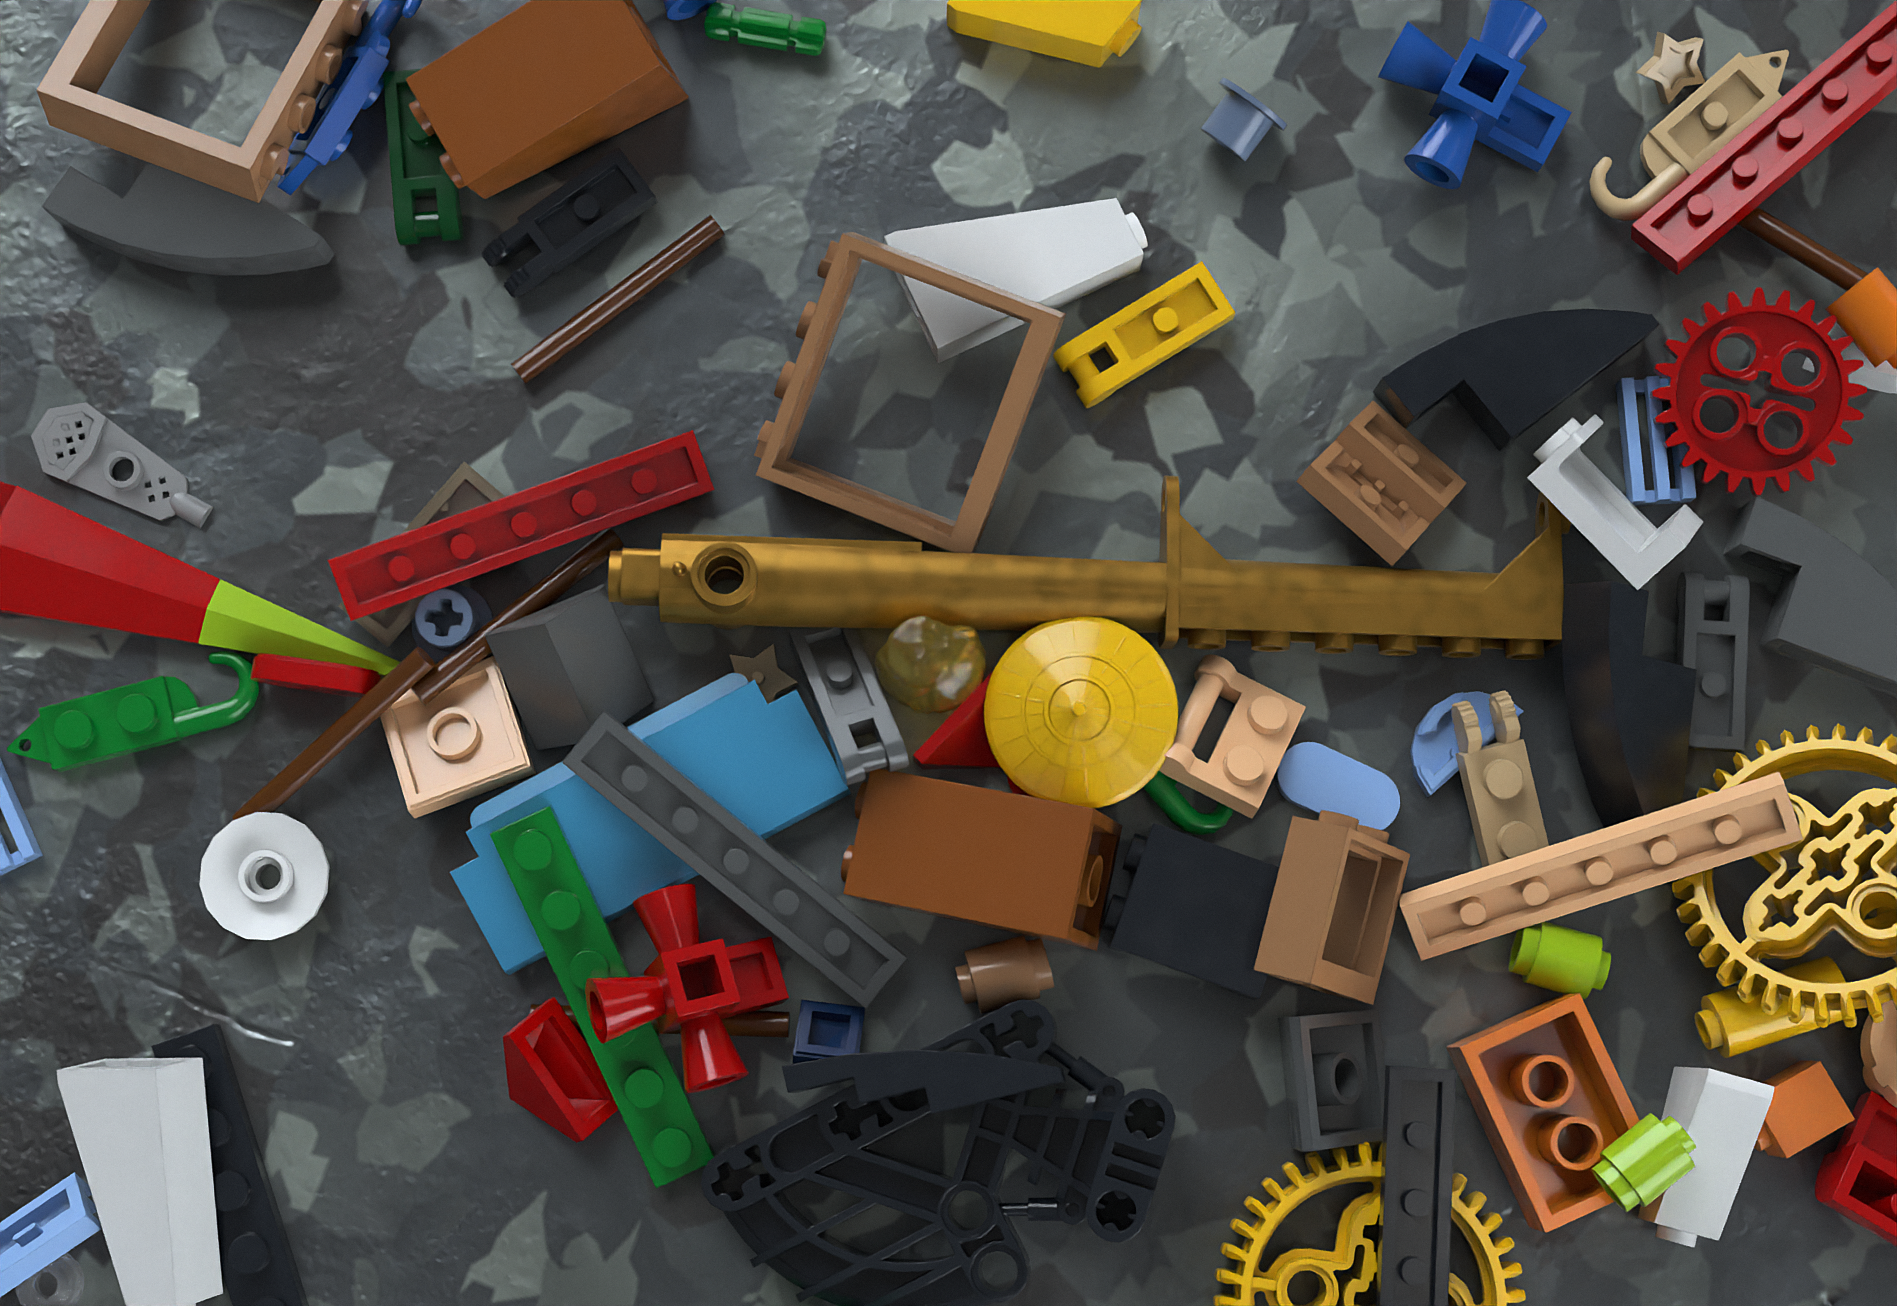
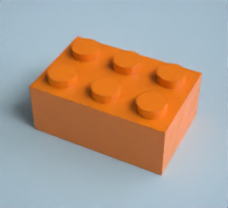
[1446,993,1640,1233]

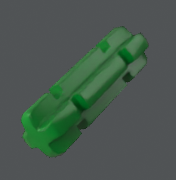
[704,2,826,56]

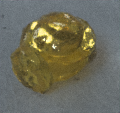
[875,616,987,715]

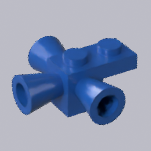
[1378,0,1572,189]

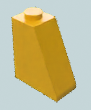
[947,0,1142,68]

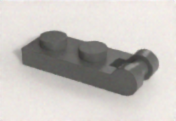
[1676,572,1750,753]
[789,627,909,786]

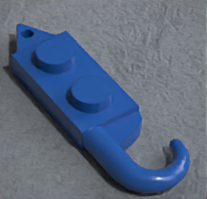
[277,0,422,195]

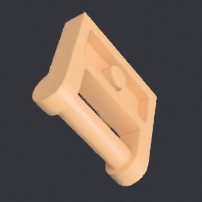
[1159,654,1306,819]

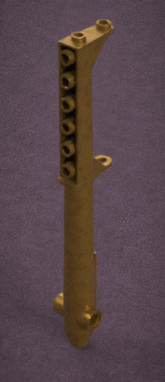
[608,476,1571,660]

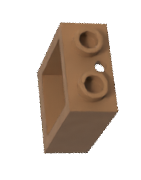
[1254,810,1410,1005]

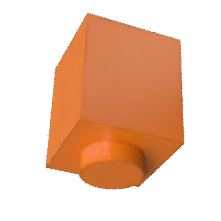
[1754,1060,1855,1158]

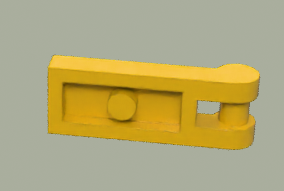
[1052,261,1235,408]

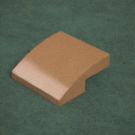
[1296,401,1467,566]

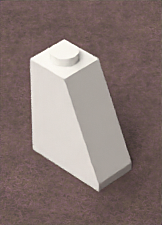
[1638,1067,1775,1248]

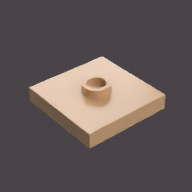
[380,656,536,819]

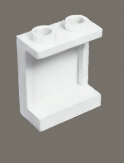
[1527,414,1703,590]

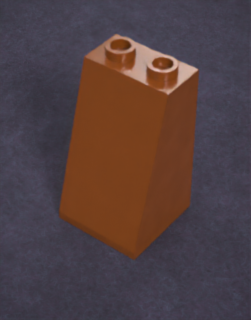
[405,0,689,199]
[841,769,1123,951]

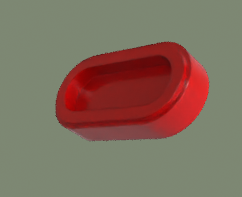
[250,653,381,698]

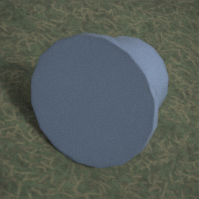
[1201,78,1287,162]
[412,584,493,662]

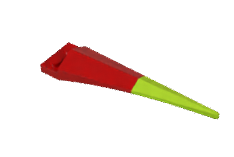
[0,481,400,676]

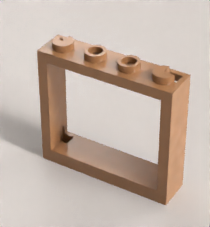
[36,0,369,203]
[754,232,1066,553]

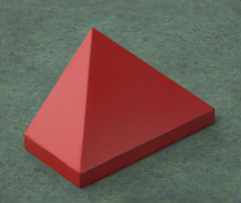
[913,671,1001,770]
[503,997,618,1143]

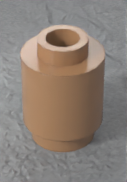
[955,935,1054,1014]

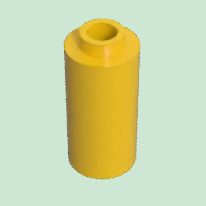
[1695,956,1846,1058]

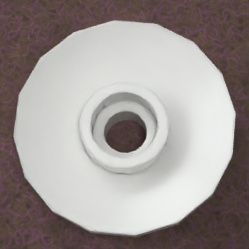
[199,812,330,940]

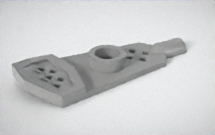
[31,402,213,529]

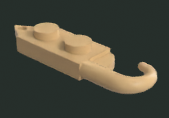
[1589,50,1789,221]

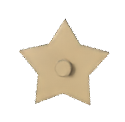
[1635,32,1705,105]
[730,644,798,704]

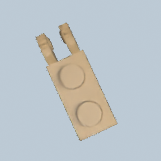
[1451,690,1549,868]

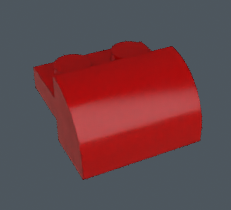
[1815,1091,1897,1247]

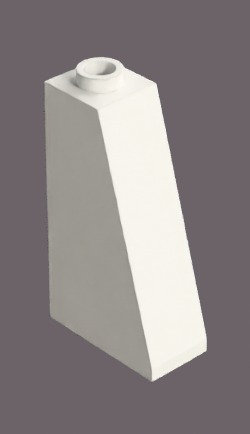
[884,198,1148,363]
[57,1058,223,1306]

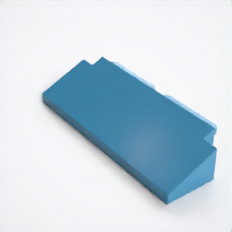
[450,673,851,975]

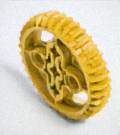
[1672,723,1897,1028]
[1213,1141,1526,1306]

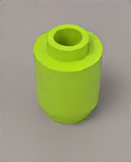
[1508,921,1611,999]
[1591,1113,1696,1212]

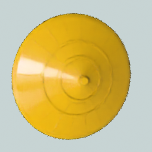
[984,617,1178,809]

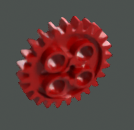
[1650,287,1867,497]

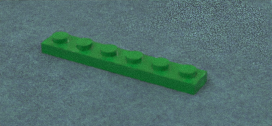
[490,805,716,1188]

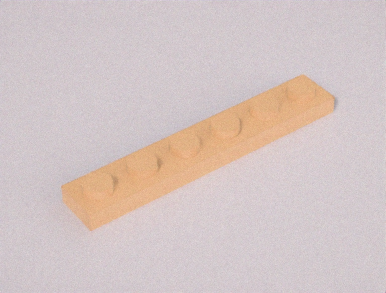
[1399,772,1803,961]

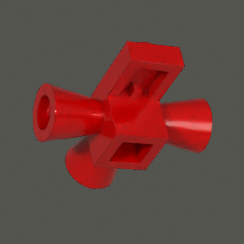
[585,884,789,1093]

